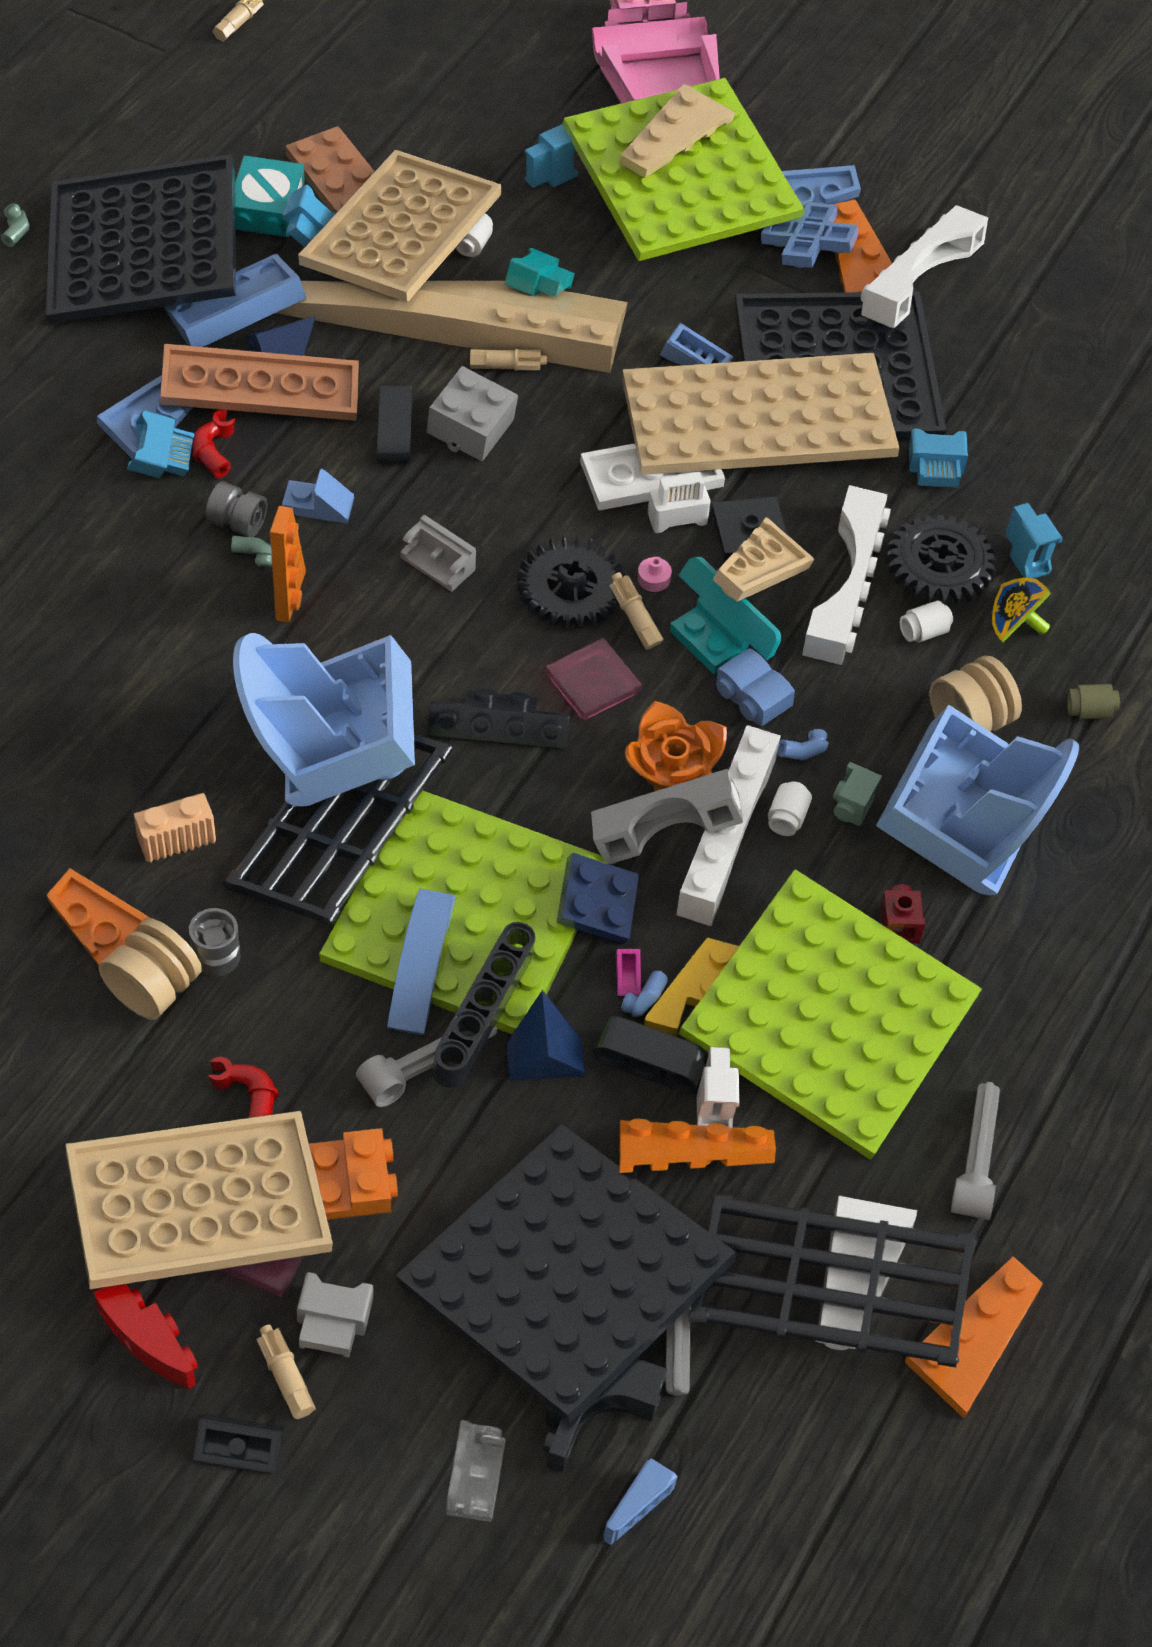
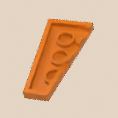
[270,506,306,623]
[619,1118,776,1173]
[905,1256,1043,1418]

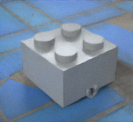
[426,366,518,461]

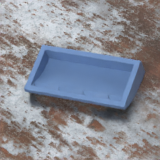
[165,254,306,347]

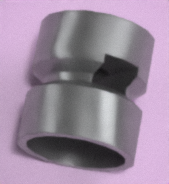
[205,481,268,537]
[189,908,241,977]

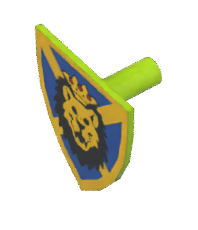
[992,577,1051,642]

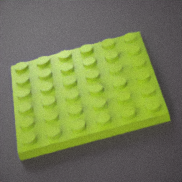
[563,78,804,261]
[319,791,608,1034]
[678,869,982,1160]

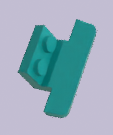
[670,557,781,674]

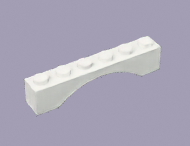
[861,205,988,328]
[802,485,891,665]
[677,725,780,926]

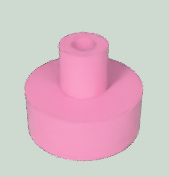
[637,557,672,592]

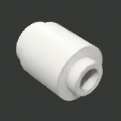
[455,214,493,257]
[900,601,953,643]
[768,782,812,836]

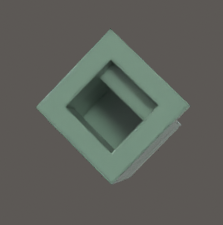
[833,762,882,826]

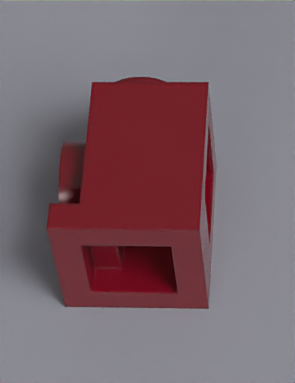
[880,884,925,944]

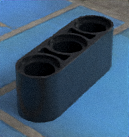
[377,384,413,463]
[593,1017,708,1093]

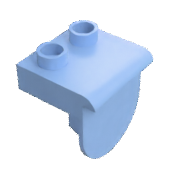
[233,633,415,806]
[876,705,1079,895]

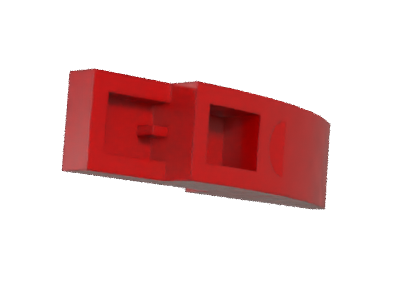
[93,1284,198,1389]

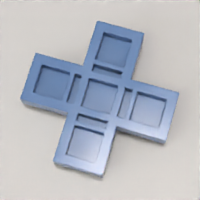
[761,202,858,268]

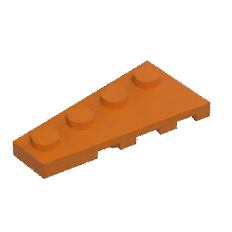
[834,199,892,292]

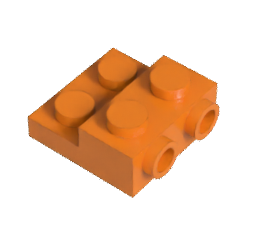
[309,1128,398,1220]

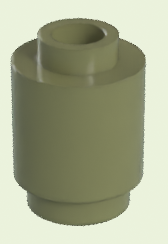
[1067,684,1120,719]

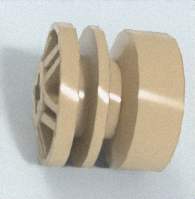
[929,655,1022,732]
[98,918,202,1020]

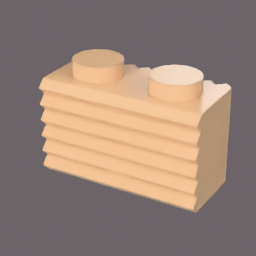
[133,793,216,863]

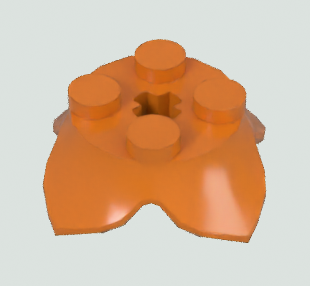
[625,701,727,791]

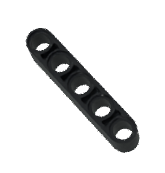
[432,922,536,1088]

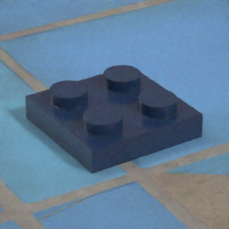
[557,853,639,944]

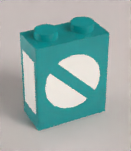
[235,155,305,237]

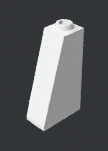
[815,1196,917,1350]

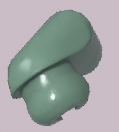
[1,203,29,247]
[231,536,272,567]

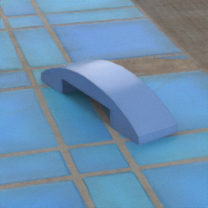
[387,889,456,1036]

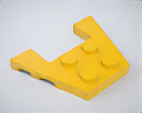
[644,938,739,1036]

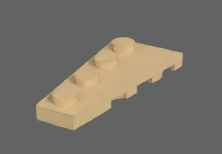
[619,84,735,178]
[713,517,814,602]

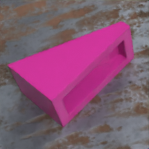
[615,949,641,996]

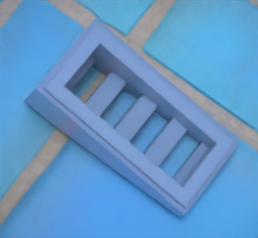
[660,323,733,365]
[603,1458,677,1545]

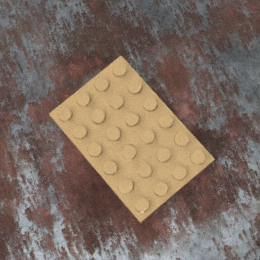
[298,150,501,302]
[66,1111,333,1289]

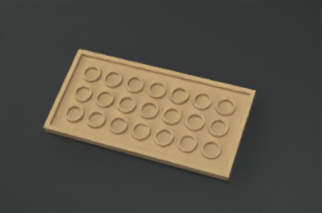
[622,353,899,475]

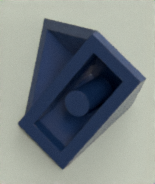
[246,316,316,356]
[506,990,585,1080]

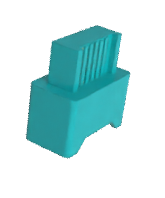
[505,248,575,297]

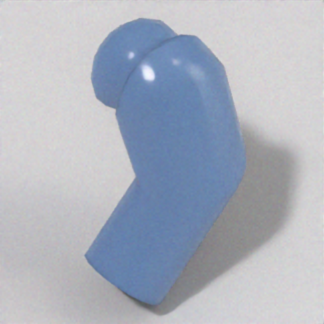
[777,729,829,761]
[621,971,668,1017]

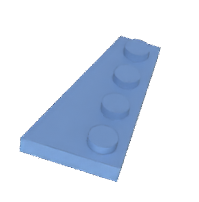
[782,165,861,208]
[97,375,194,459]

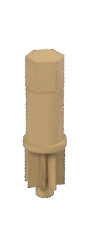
[212,0,264,42]
[470,349,547,371]
[609,572,664,650]
[257,1325,316,1419]

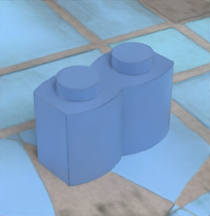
[716,648,795,726]

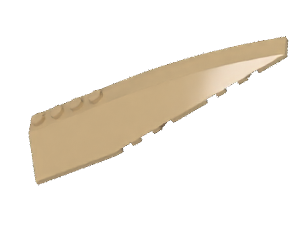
[276,281,628,373]

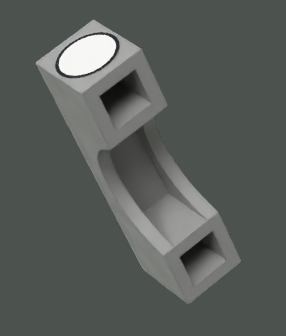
[591,769,743,864]

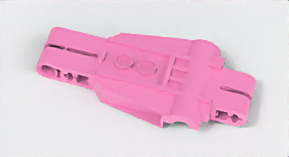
[592,0,720,104]

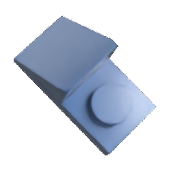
[282,469,354,524]

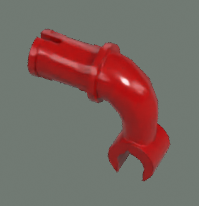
[192,410,235,479]
[208,1057,279,1118]

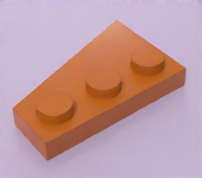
[47,868,150,966]

